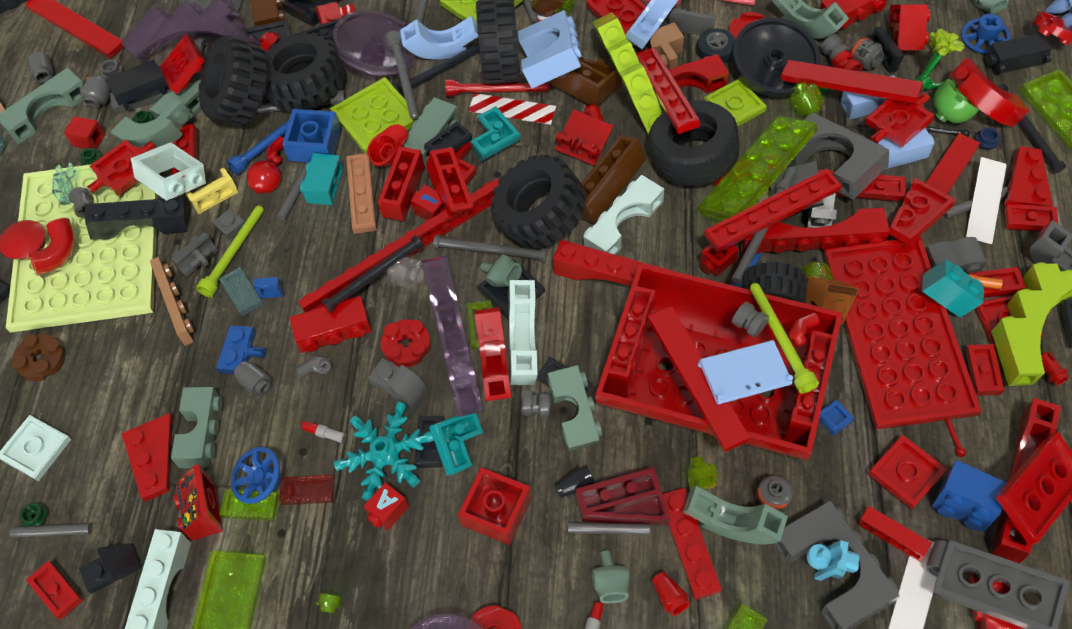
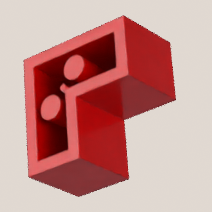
[889,4,931,50]

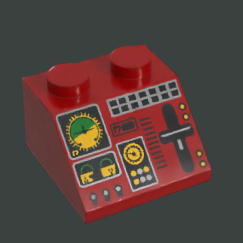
[174,464,223,541]

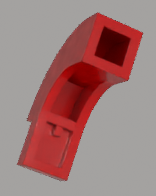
[950,57,1030,127]
[475,307,511,401]

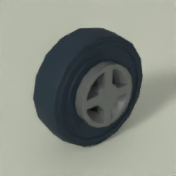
[697,28,735,63]

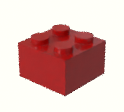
[458,467,532,545]

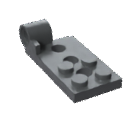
[926,540,1070,629]

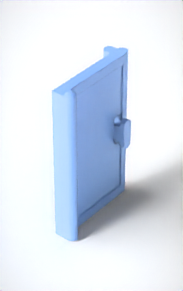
[698,340,793,405]

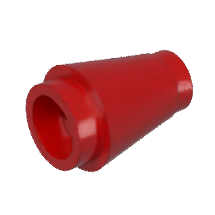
[652,572,690,616]

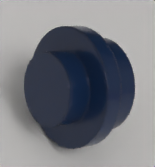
[975,127,1000,149]

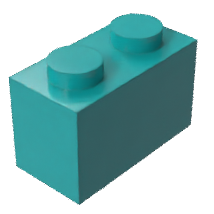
[300,153,344,206]
[922,259,984,318]

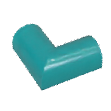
[470,106,521,162]
[429,408,483,476]

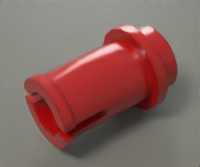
[1041,351,1069,386]

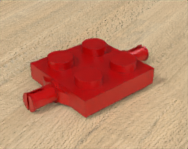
[865,92,934,147]
[87,140,156,196]

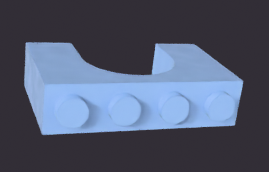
[518,10,582,88]
[840,76,934,169]

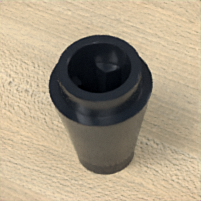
[554,465,595,498]

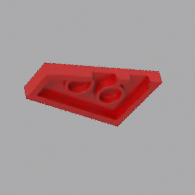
[1004,146,1053,207]
[889,178,955,246]
[121,413,173,502]

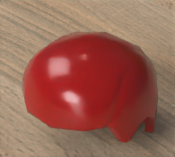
[247,160,281,194]

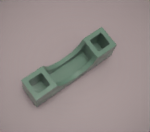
[0,68,83,145]

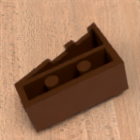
[547,55,622,106]

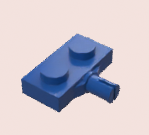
[216,326,266,374]

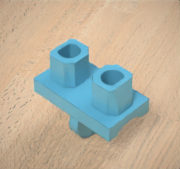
[807,540,860,581]

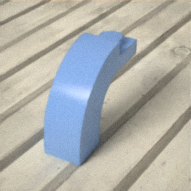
[625,0,678,49]
[400,16,478,60]

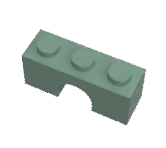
[547,365,602,452]
[171,387,223,468]

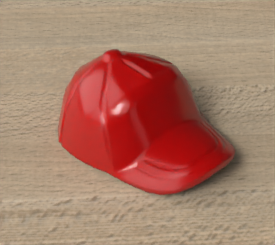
[367,124,408,167]

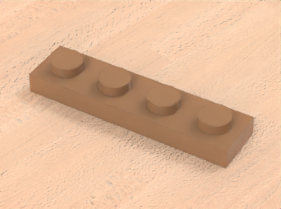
[149,257,194,346]

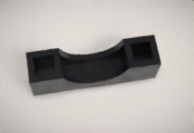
[85,197,187,240]

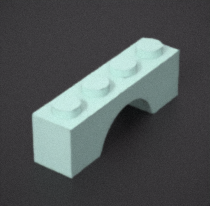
[583,175,664,255]
[508,280,537,385]
[125,529,191,629]

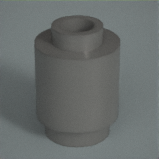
[27,52,53,84]
[234,361,271,396]

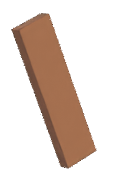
[346,153,377,234]

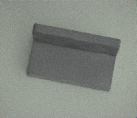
[670,8,716,35]

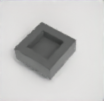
[212,208,245,240]

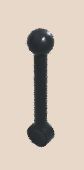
[926,125,970,137]

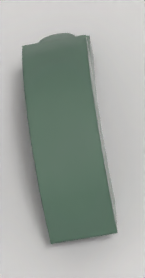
[772,0,849,38]
[111,99,193,148]
[683,486,788,544]

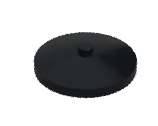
[732,18,821,98]

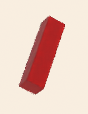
[858,506,932,562]

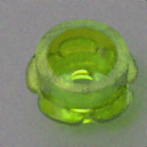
[315,593,342,613]

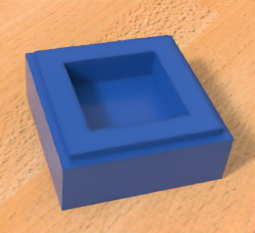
[254,277,284,299]
[819,399,854,436]

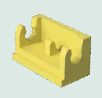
[185,167,238,215]

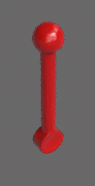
[945,420,966,457]

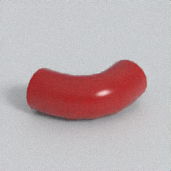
[29,218,76,276]

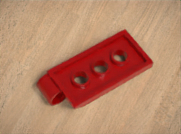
[996,432,1072,544]

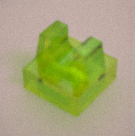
[688,456,717,490]

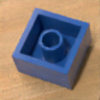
[282,109,341,162]
[931,460,1007,532]

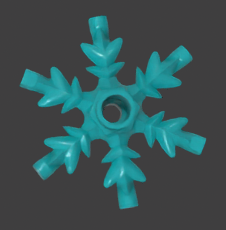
[334,402,434,501]

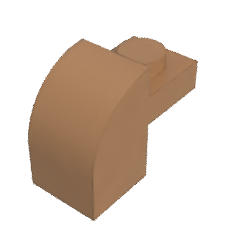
[650,22,684,69]

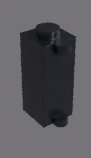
[985,33,1052,75]

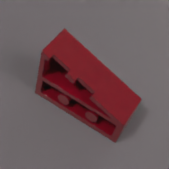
[575,467,671,526]

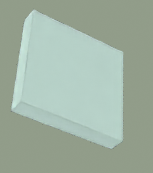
[0,415,71,482]

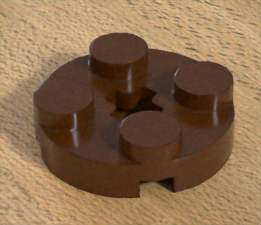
[12,334,66,382]

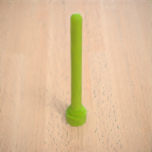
[196,205,264,298]
[750,283,819,393]

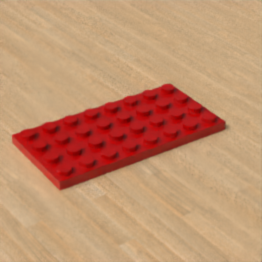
[823,237,982,430]

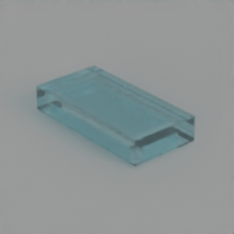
[219,267,263,316]

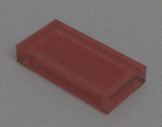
[279,475,335,505]

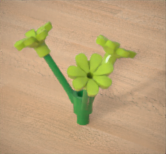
[914,29,965,92]

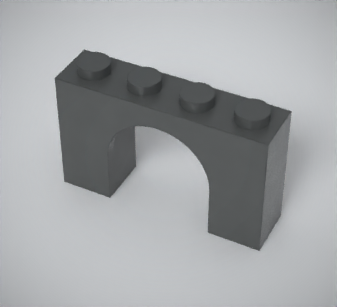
[777,112,889,200]
[773,501,900,629]

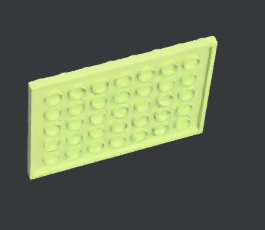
[6,156,159,332]

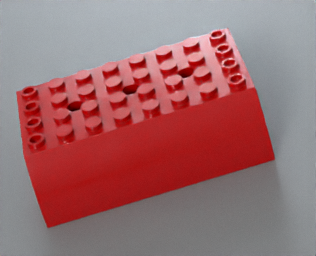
[595,263,843,461]

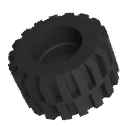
[742,261,807,304]

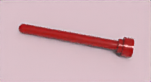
[445,79,550,97]

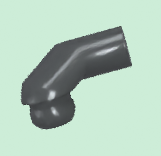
[295,356,333,379]

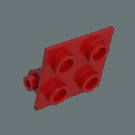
[554,110,614,166]

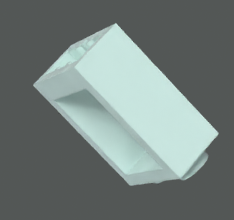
[131,142,206,201]

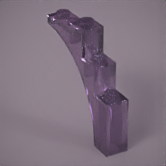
[121,0,260,60]
[422,255,484,417]

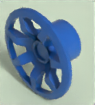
[961,14,1011,54]
[231,447,281,504]

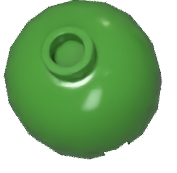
[933,79,980,123]

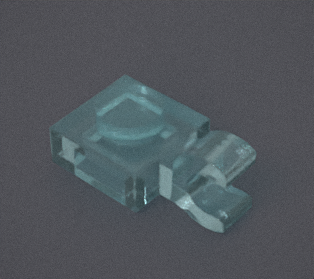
[52,163,76,205]

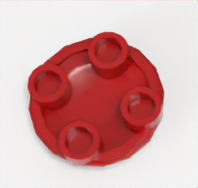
[0,220,47,260]

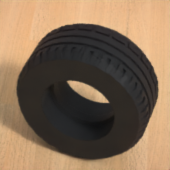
[649,100,740,186]

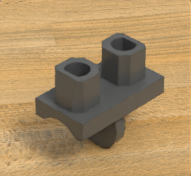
[171,232,219,277]

